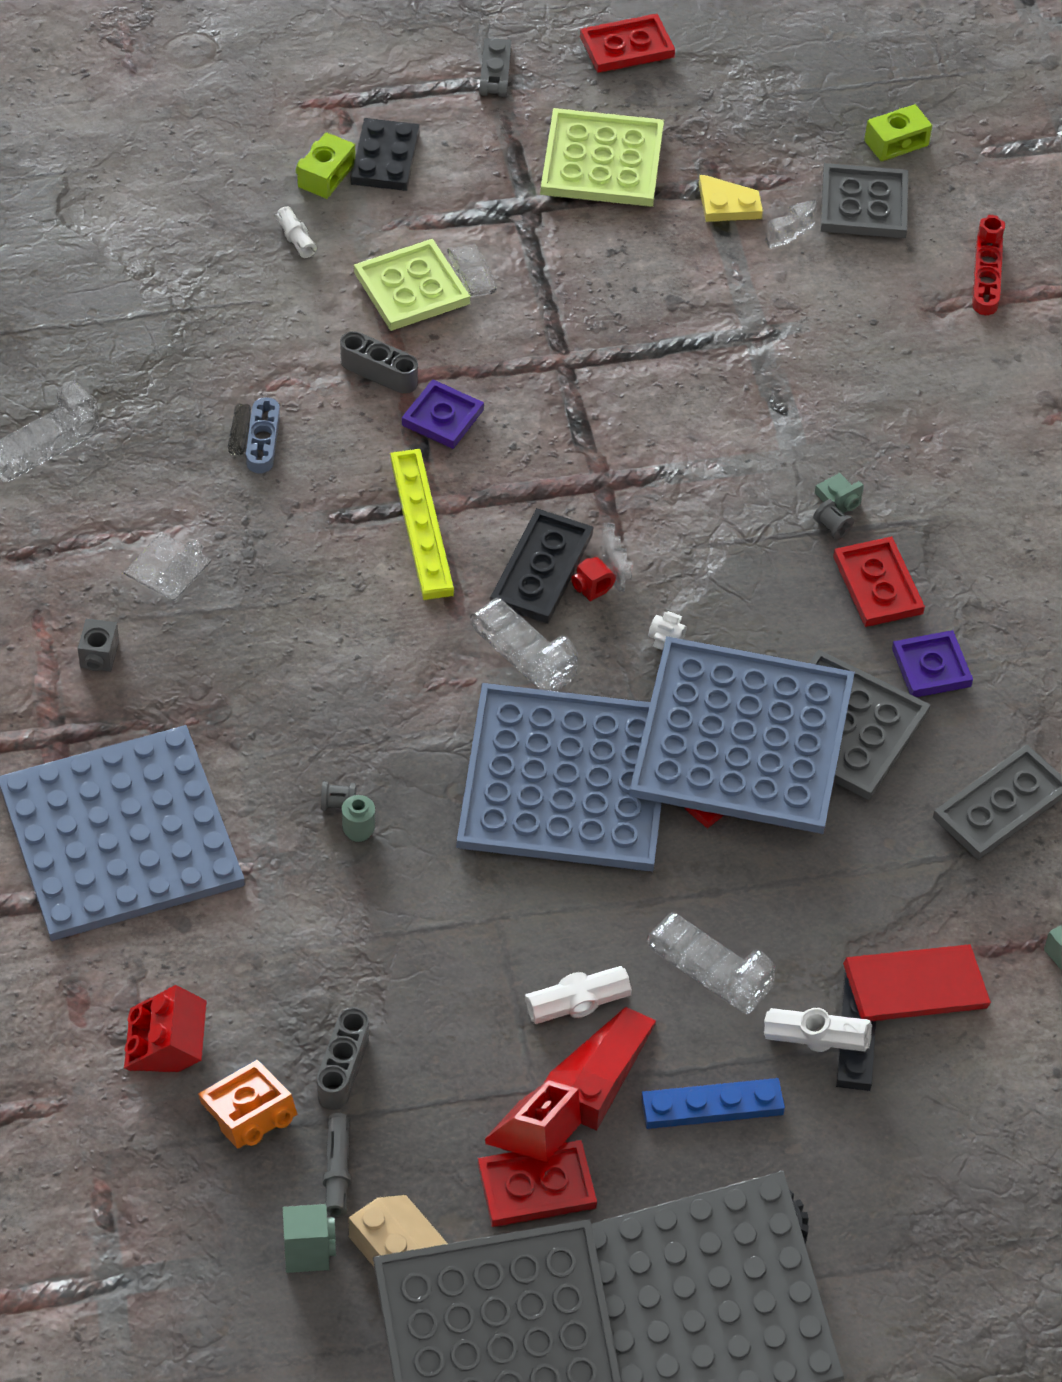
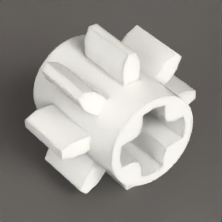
[648,611,687,650]

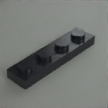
[836,970,876,1091]

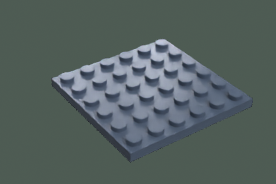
[629,636,855,834]
[456,683,661,872]
[0,725,245,941]

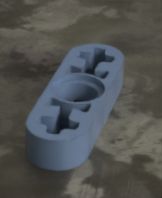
[246,397,280,473]

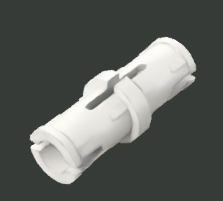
[275,207,317,258]

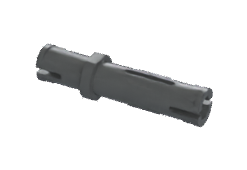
[323,1113,351,1217]

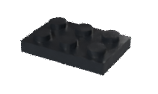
[351,118,420,191]

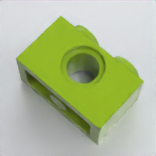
[864,104,932,162]
[295,132,355,199]

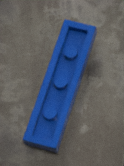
[641,1078,785,1129]

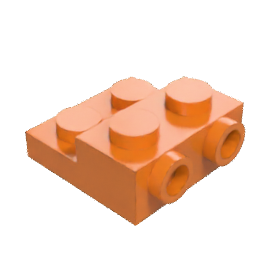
[198,1060,298,1149]

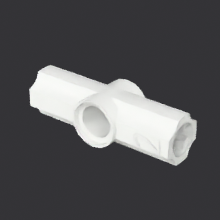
[525,966,632,1024]
[764,1008,872,1052]

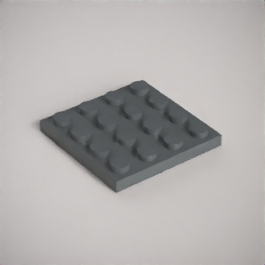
[809,649,931,800]

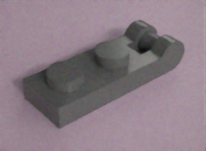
[479,38,512,97]

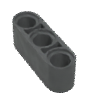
[340,331,418,393]
[317,1007,369,1110]

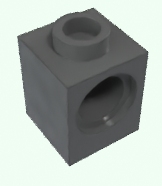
[78,618,119,672]

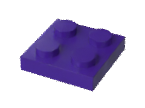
[402,379,484,449]
[892,630,973,697]

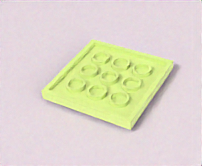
[540,108,664,207]

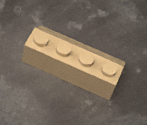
[349,1195,448,1267]

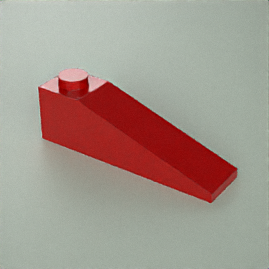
[543,1007,656,1131]

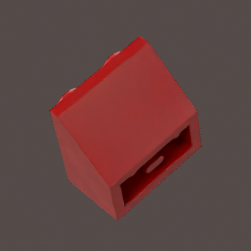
[124,985,207,1072]
[485,1080,581,1162]

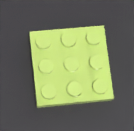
[354,239,470,331]

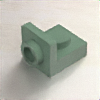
[815,473,864,513]

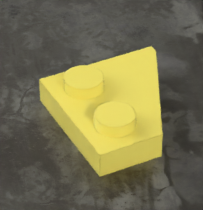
[699,175,763,222]

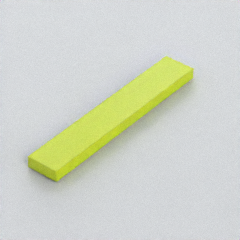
[390,449,454,600]

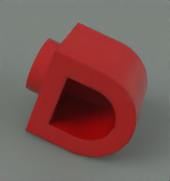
[571,557,616,602]

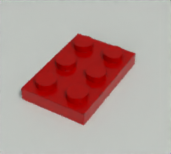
[580,14,675,73]
[833,536,925,627]
[478,1140,597,1227]

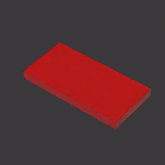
[843,944,991,1021]

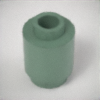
[342,795,375,842]

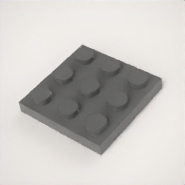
[820,163,908,238]

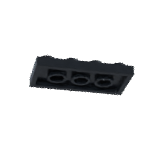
[490,508,594,624]

